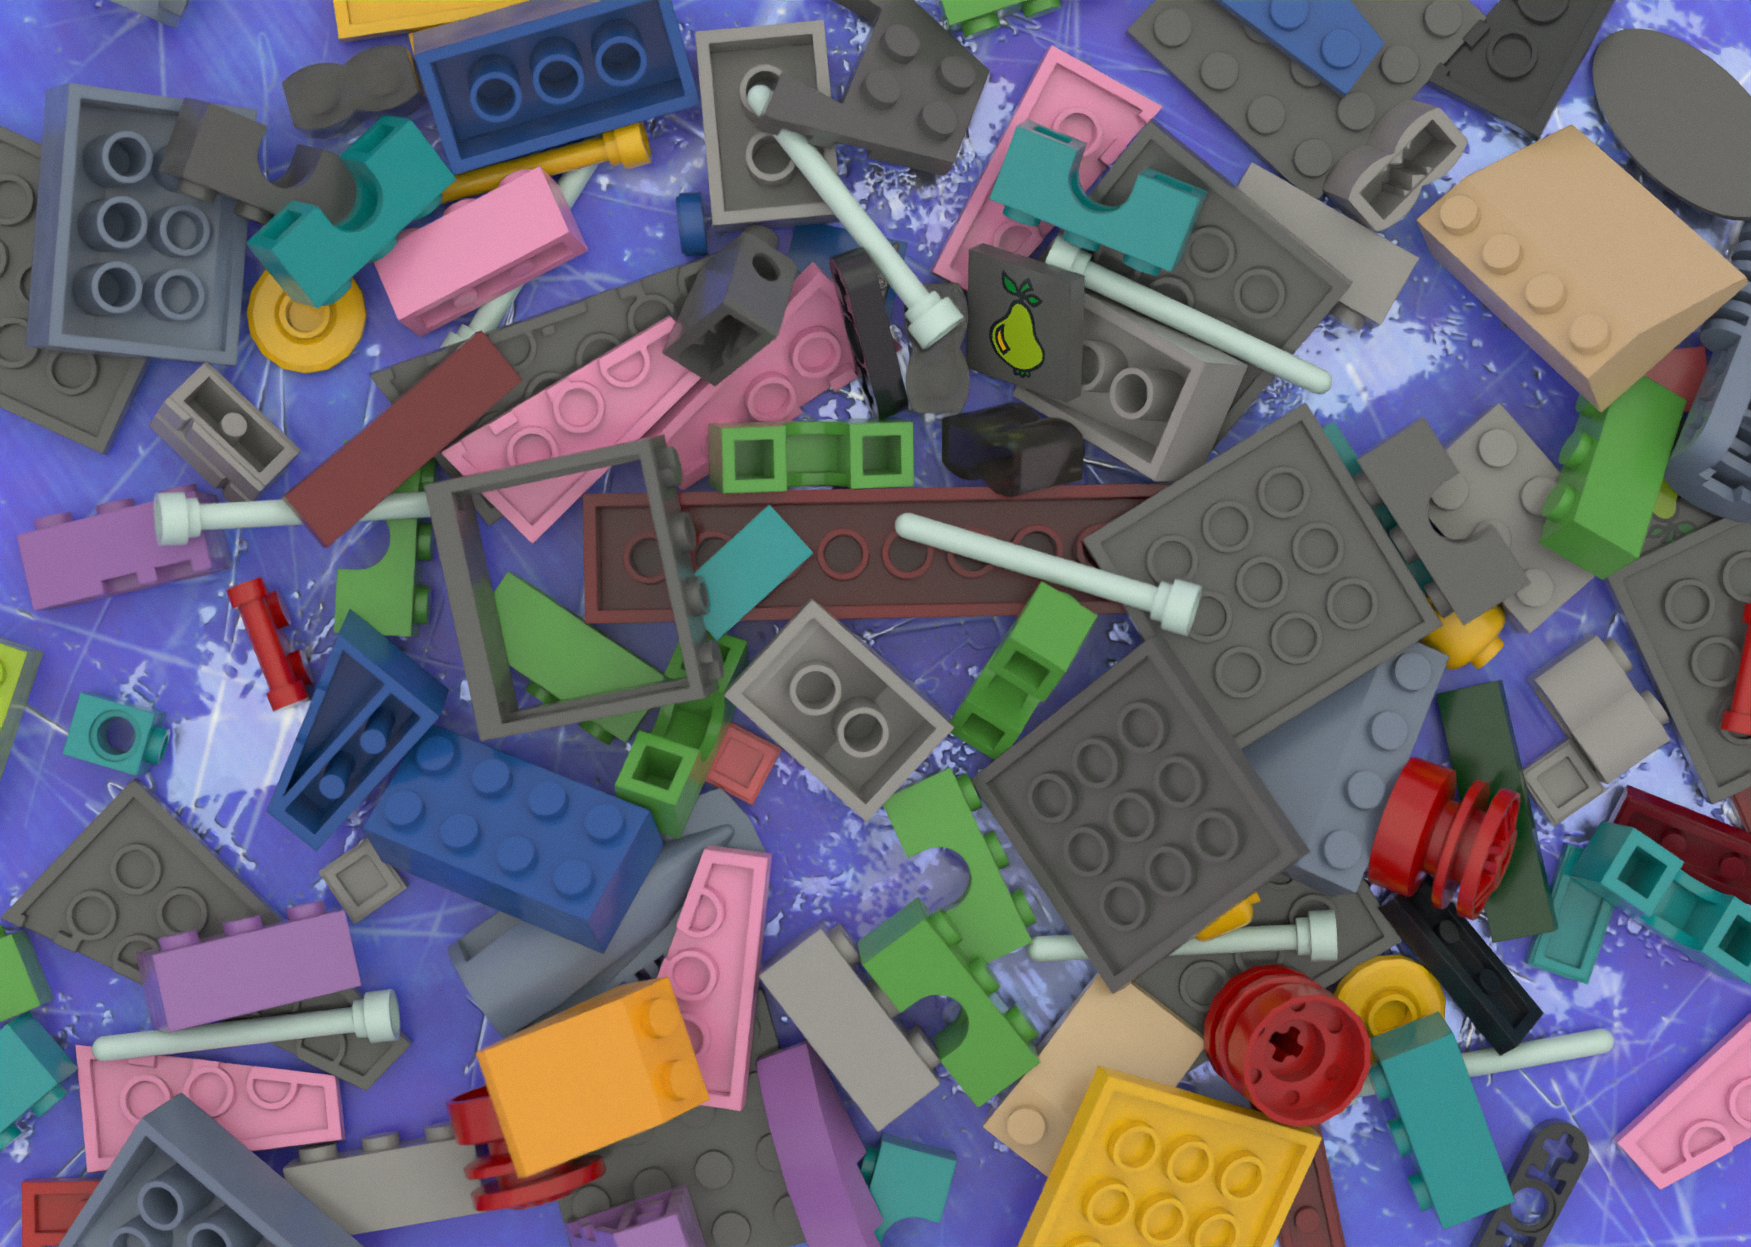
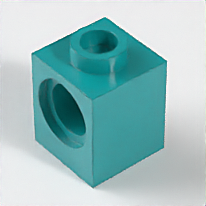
[63,691,170,776]

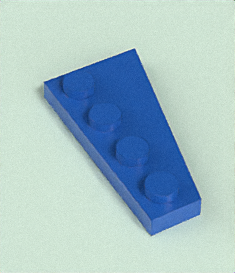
[1213,0,1385,98]

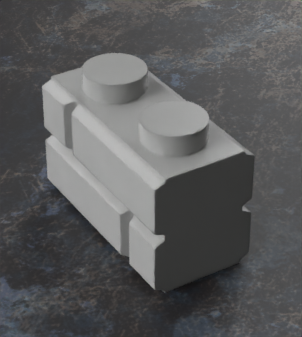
[148,361,301,502]

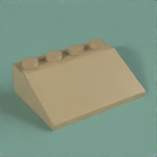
[1416,124,1748,412]

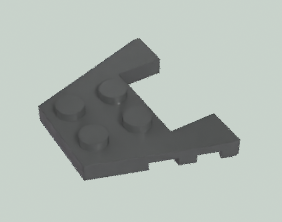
[755,0,990,176]

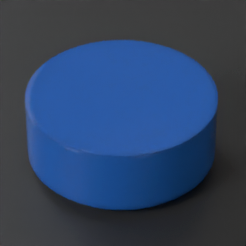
[676,191,708,257]

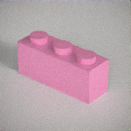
[374,166,589,337]

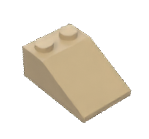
[983,973,1204,1177]

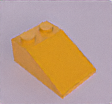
[475,977,710,1178]

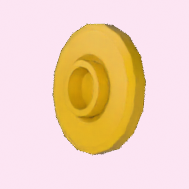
[246,269,367,374]
[1334,955,1446,1063]

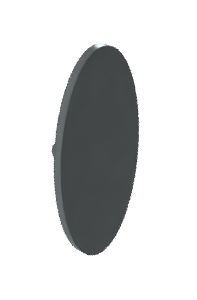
[1592,28,1751,221]

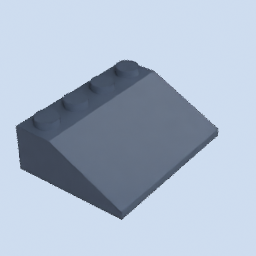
[26,83,257,366]
[1241,642,1449,897]
[58,1092,364,1247]

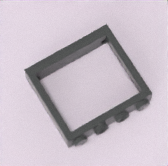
[424,434,724,741]

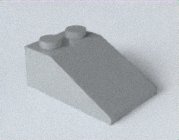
[1012,288,1248,482]
[723,598,954,822]

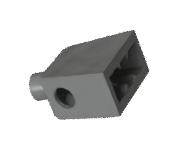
[662,224,797,386]

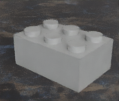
[695,20,840,233]
[1428,403,1595,633]
[759,918,941,1132]

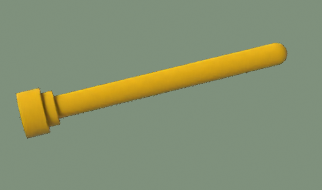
[440,121,652,205]

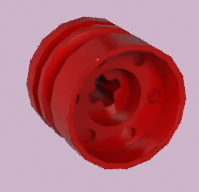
[1367,756,1521,921]
[1204,964,1371,1127]
[445,1085,607,1212]

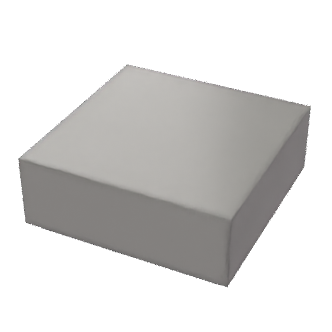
[1522,737,1607,827]
[318,838,409,924]

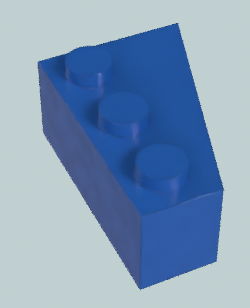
[266,609,449,852]

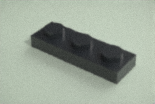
[1378,874,1544,1056]

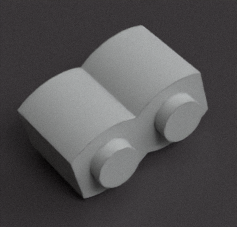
[1322,99,1468,232]
[1526,634,1670,784]

